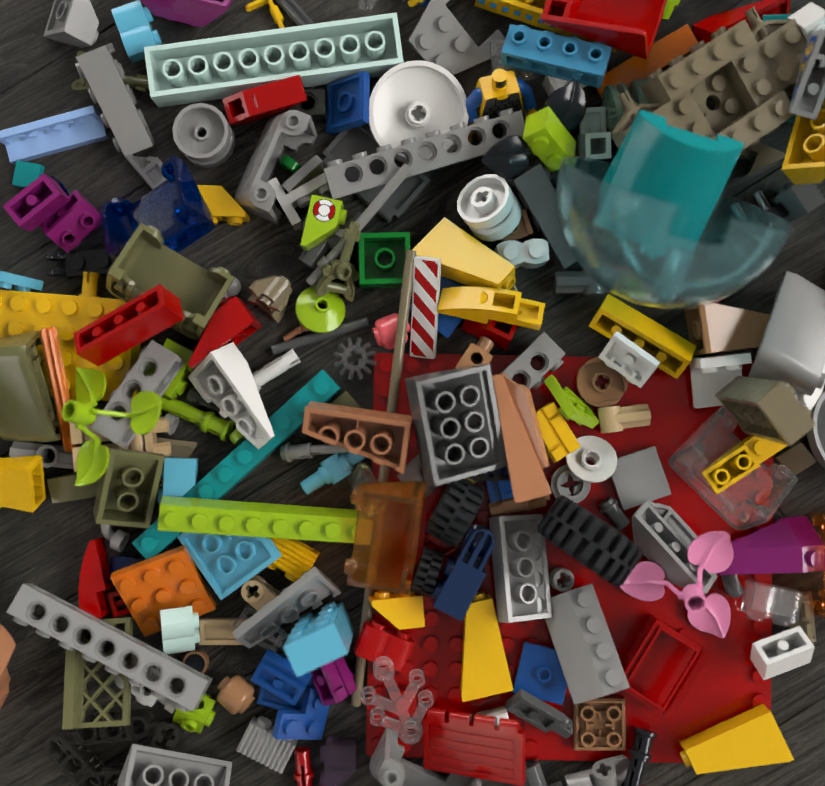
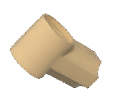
[597,404,651,433]

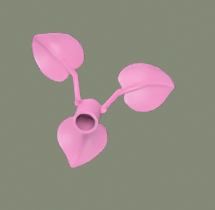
[620,531,734,639]

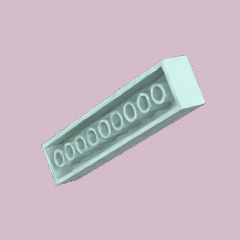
[144,12,404,107]

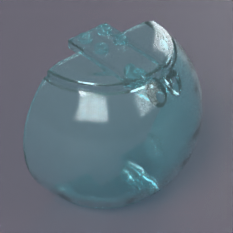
[556,156,793,309]

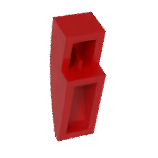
[78,537,114,618]

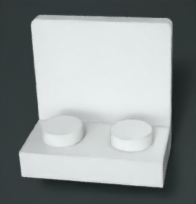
[598,331,660,388]
[689,353,752,408]

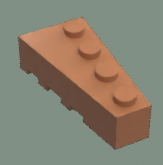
[302,401,413,474]

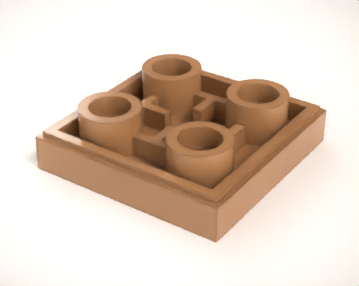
[573,696,626,751]

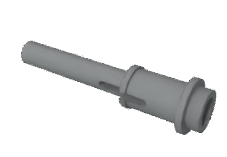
[280,442,348,462]

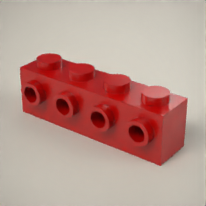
[73,284,184,367]

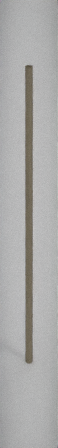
[351,250,417,707]

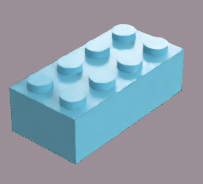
[283,601,355,677]

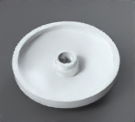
[369,60,469,164]

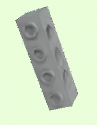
[91,340,185,449]

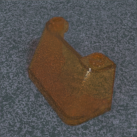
[344,481,427,595]

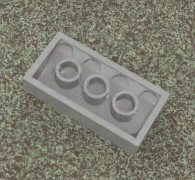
[489,514,553,623]

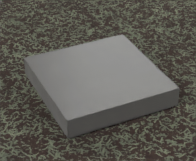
[611,446,672,510]

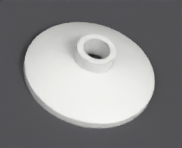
[566,436,617,483]

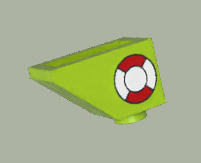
[300,194,347,251]

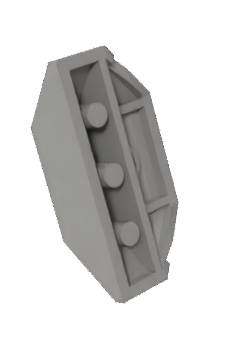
[632,500,717,594]

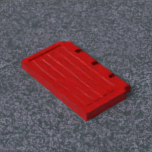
[423,707,526,786]

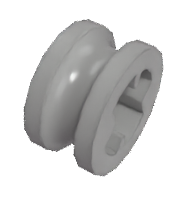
[549,567,574,592]

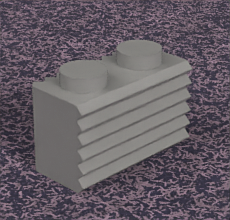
[236,716,298,774]

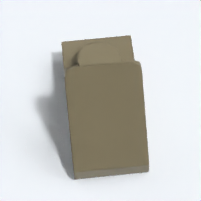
[738,142,785,177]

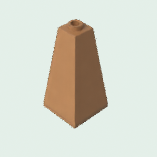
[684,301,770,357]

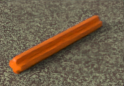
[40,327,80,453]

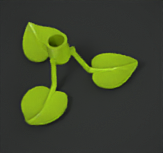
[62,368,162,486]

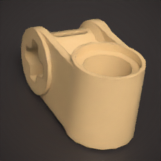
[241,575,281,612]

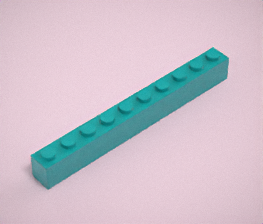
[132,370,342,559]

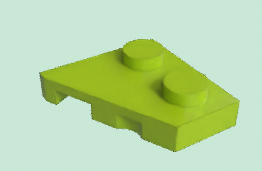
[544,375,600,428]

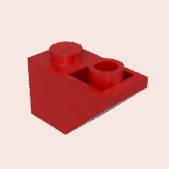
[461,319,518,351]

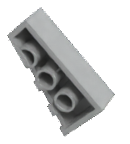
[75,43,155,157]

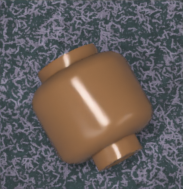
[217,675,255,715]

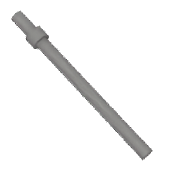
[306,163,413,287]

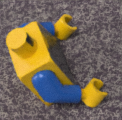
[466,69,537,143]

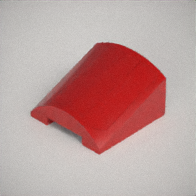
[541,0,667,60]

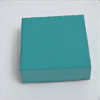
[12,160,44,188]

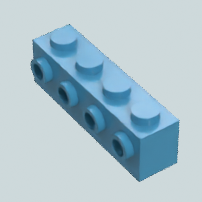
[501,24,612,88]

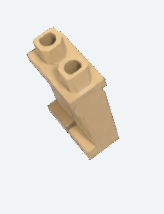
[70,417,172,472]

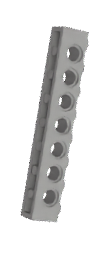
[323,108,525,199]
[397,332,566,499]
[7,583,213,712]

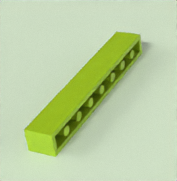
[158,496,373,544]

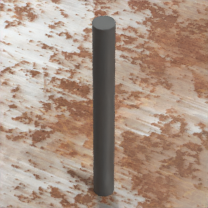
[271,317,369,355]

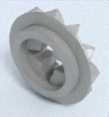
[550,464,591,503]

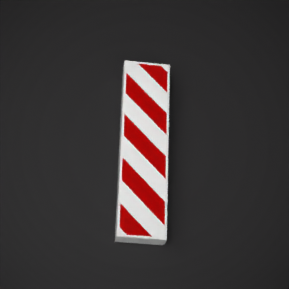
[410,256,442,359]

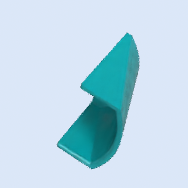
[594,110,744,254]

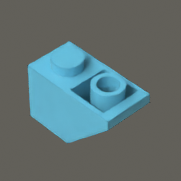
[158,457,198,504]

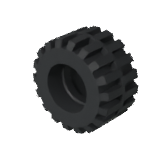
[425,479,484,547]

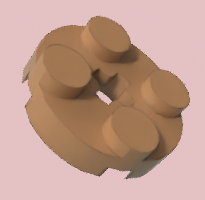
[575,357,628,408]

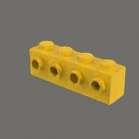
[589,294,696,379]

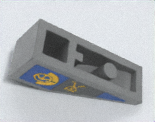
[788,29,825,120]

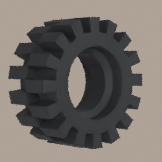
[410,546,444,597]

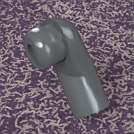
[721,574,743,598]

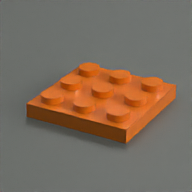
[110,545,216,637]

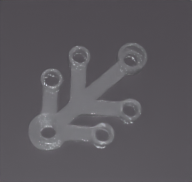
[360,656,434,745]

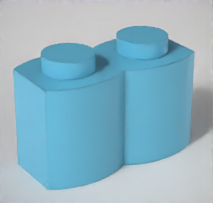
[111,0,163,63]

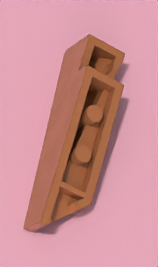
[492,373,552,503]

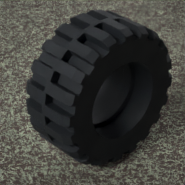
[538,495,642,587]

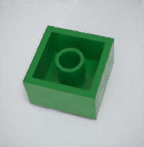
[359,232,410,289]

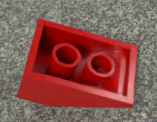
[188,296,263,369]

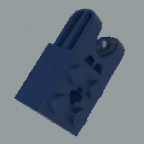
[431,523,495,622]

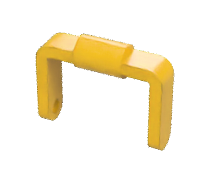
[245,0,285,28]

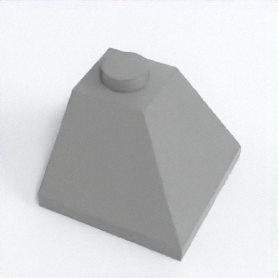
[44,0,99,48]

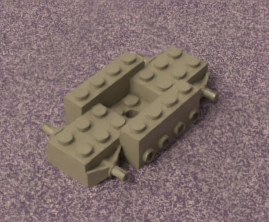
[610,7,808,150]

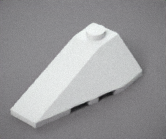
[188,342,275,449]

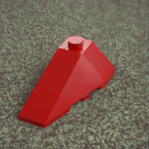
[692,0,791,44]

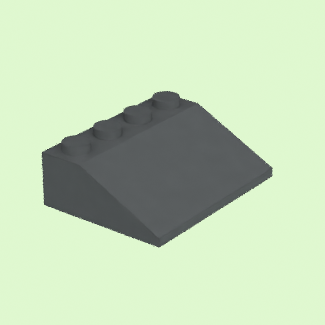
[405,364,507,487]

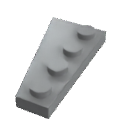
[232,566,341,648]

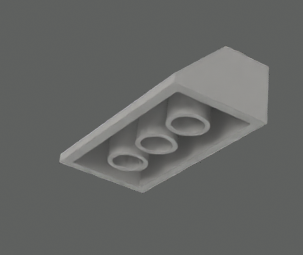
[544,584,630,705]
[117,744,232,786]

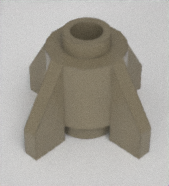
[247,275,292,323]

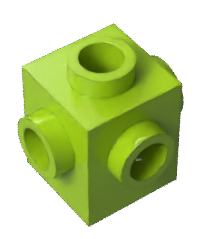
[173,693,216,734]

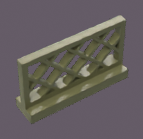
[62,617,133,730]

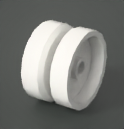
[457,174,522,241]

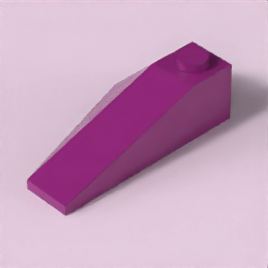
[716,516,825,575]

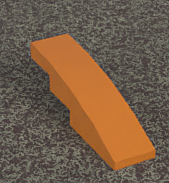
[595,24,698,98]

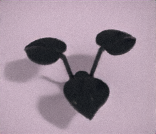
[481,80,591,200]

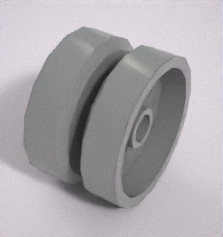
[172,103,235,168]

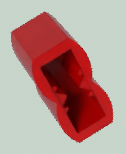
[353,619,414,672]

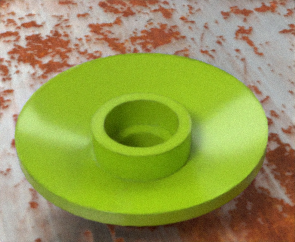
[295,286,345,333]

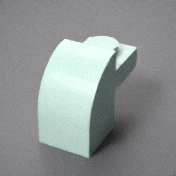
[577,106,611,160]

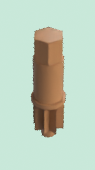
[488,495,551,517]

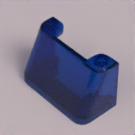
[100,155,214,260]

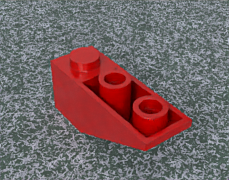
[222,75,307,125]

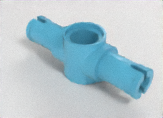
[300,452,366,494]

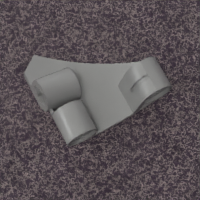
[564,755,630,786]

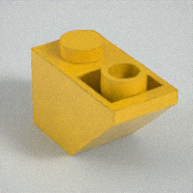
[195,185,250,226]
[368,588,425,630]

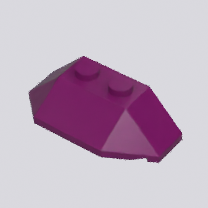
[140,0,232,27]

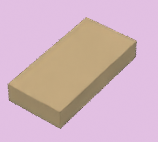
[199,618,249,645]

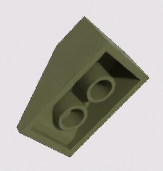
[93,448,165,528]

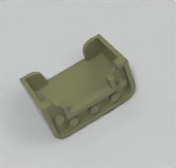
[106,223,235,340]
[0,331,61,442]

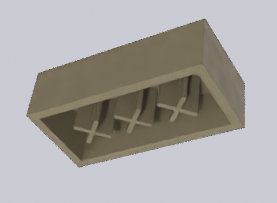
[715,376,817,446]

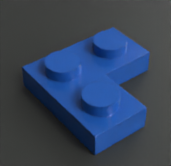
[272,685,330,740]

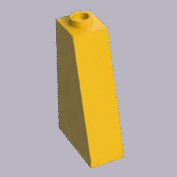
[412,217,516,290]
[0,455,46,513]
[460,592,513,702]
[679,704,794,774]

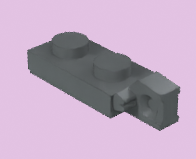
[505,689,573,738]

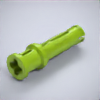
[161,394,234,442]

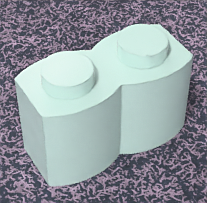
[160,606,200,654]

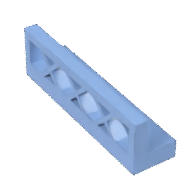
[0,105,109,165]

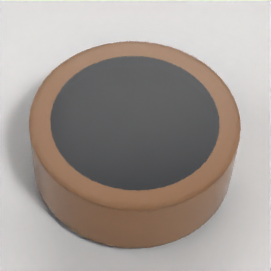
[182,649,209,673]

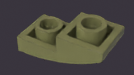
[47,473,101,503]

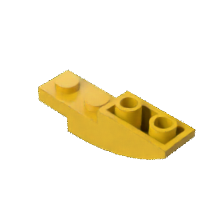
[437,286,545,330]
[701,435,788,495]

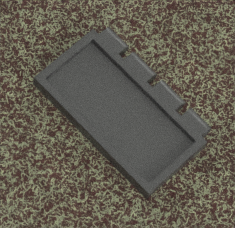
[322,125,431,223]

